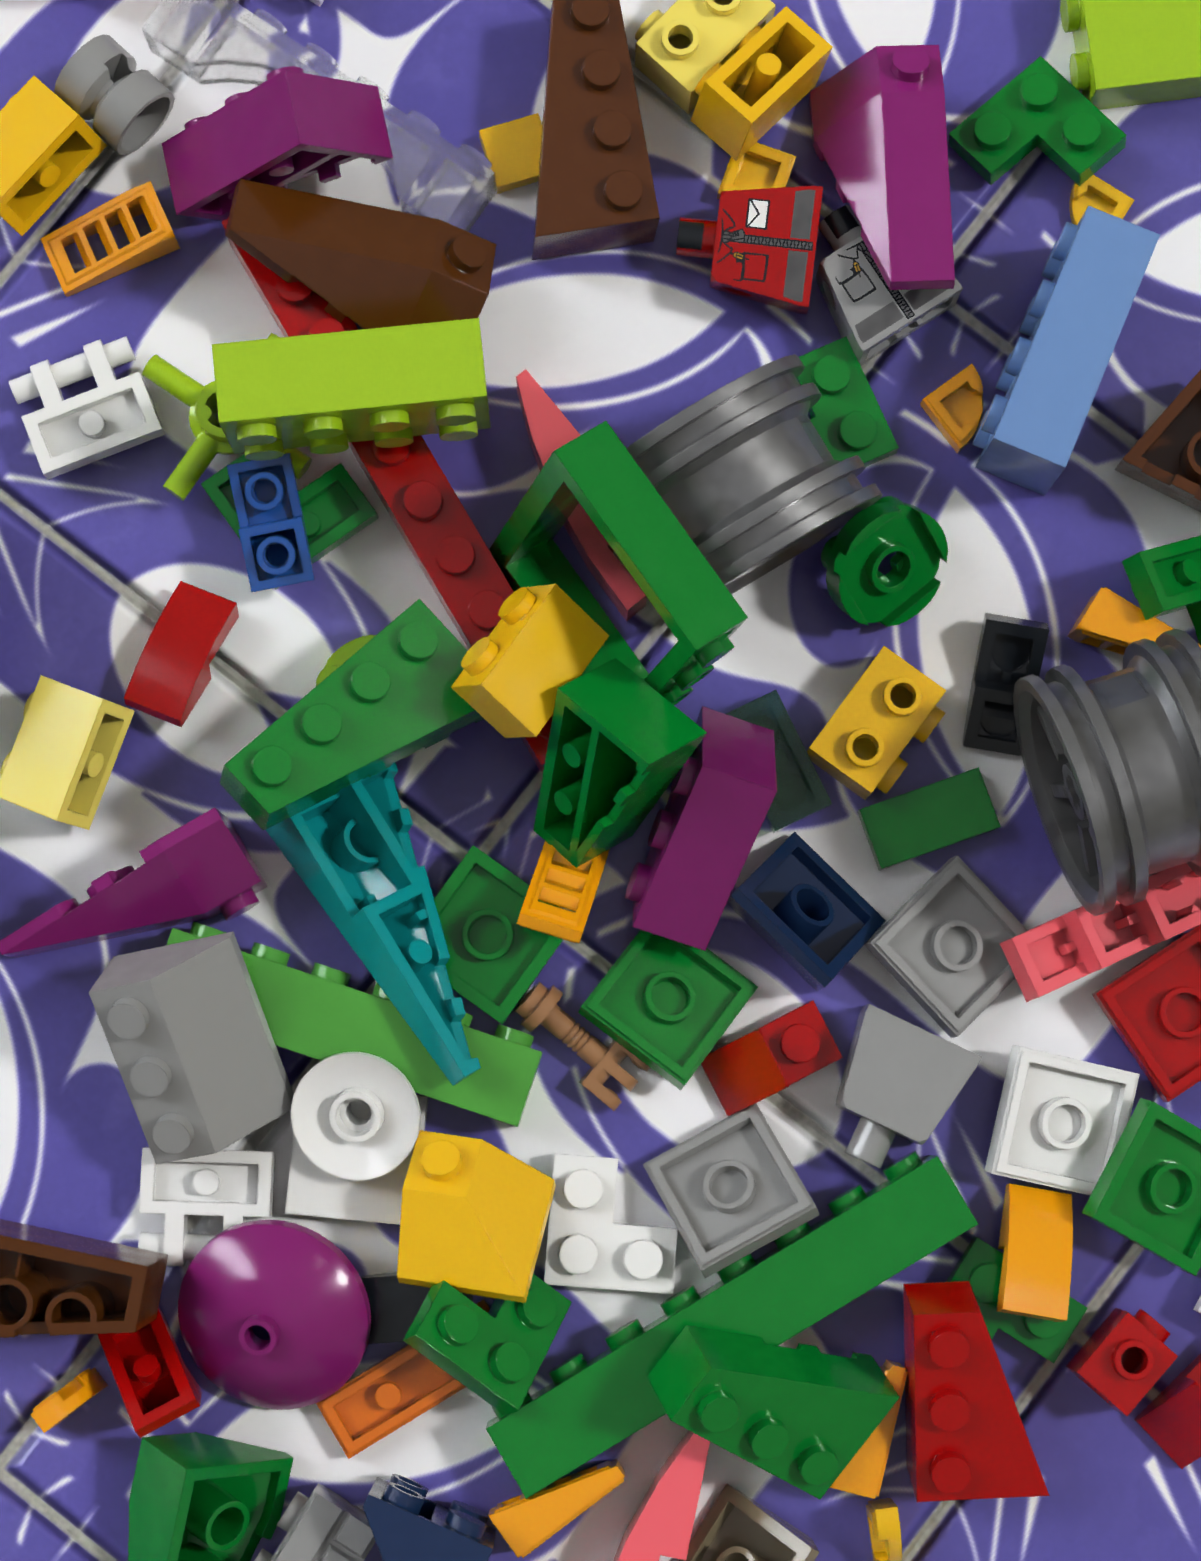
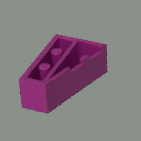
[162,66,393,221]
[625,706,777,951]

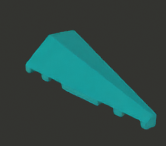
[266,762,481,1086]

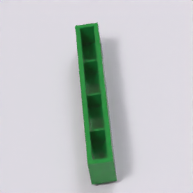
[486,1151,978,1499]

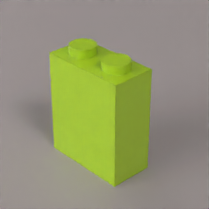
[1060,0,1201,110]

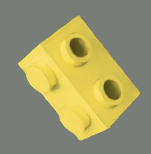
[634,0,776,114]
[0,675,135,830]

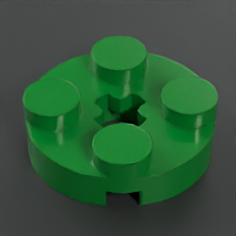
[821,496,948,627]

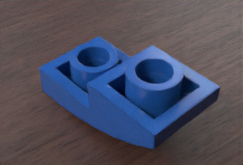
[227,453,315,592]

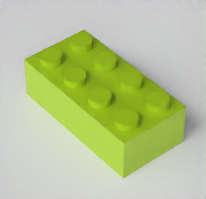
[212,318,491,461]

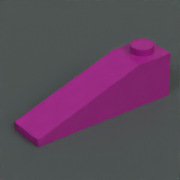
[809,45,955,290]
[0,808,268,958]

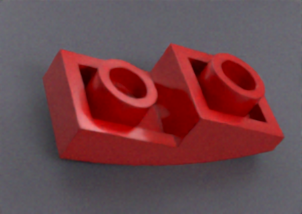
[124,581,239,727]

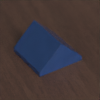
[727,832,886,991]

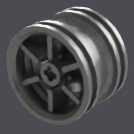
[626,354,883,594]
[1013,629,1201,916]

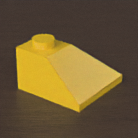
[397,1130,556,1303]

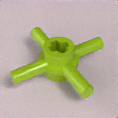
[142,333,312,501]

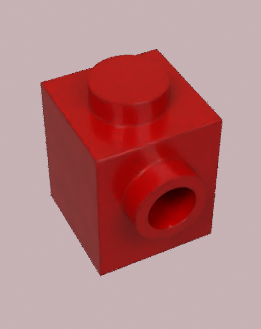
[1066,1308,1178,1416]

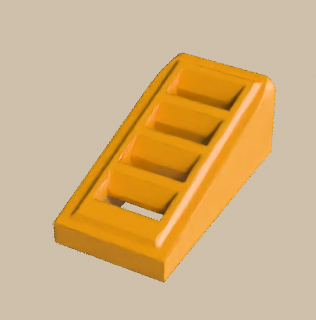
[40,181,181,298]
[1067,587,1201,655]
[517,841,610,943]
[830,1360,908,1499]
[488,1459,625,1558]

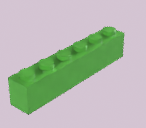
[167,922,543,1127]

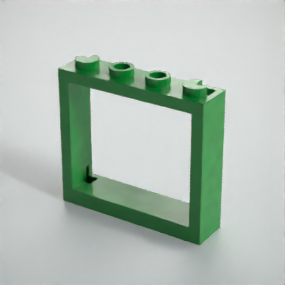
[489,421,748,706]

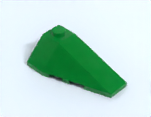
[128,1432,293,1561]

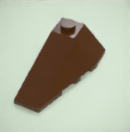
[225,179,497,329]

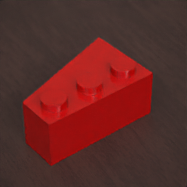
[903,1281,1050,1502]

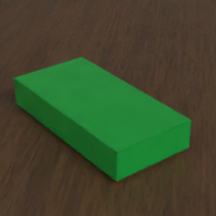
[857,767,1001,871]

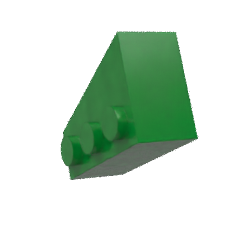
[533,658,707,868]
[647,1325,900,1499]

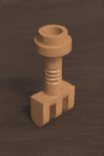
[515,981,650,1111]

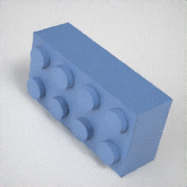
[972,206,1160,496]

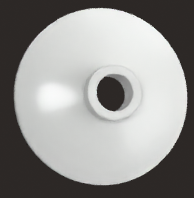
[291,1052,421,1181]

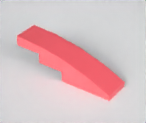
[516,369,647,622]
[999,863,1201,1002]
[613,1430,710,1561]

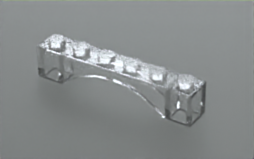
[142,0,496,232]

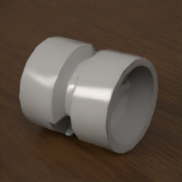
[54,34,175,155]

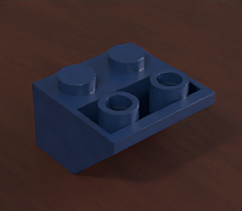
[363,1474,497,1561]

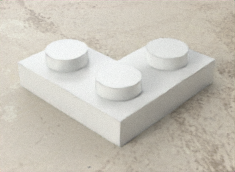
[544,1153,678,1294]

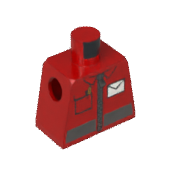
[676,186,823,314]

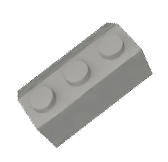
[88,931,294,1164]

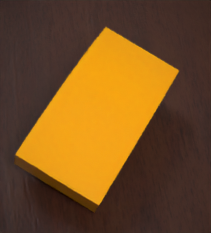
[996,1183,1073,1322]

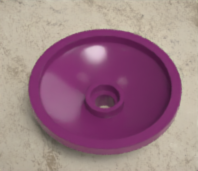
[178,1220,371,1410]

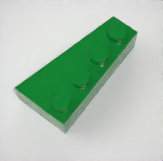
[219,599,484,831]

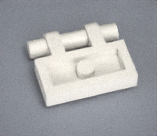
[9,336,165,480]
[138,1147,275,1267]

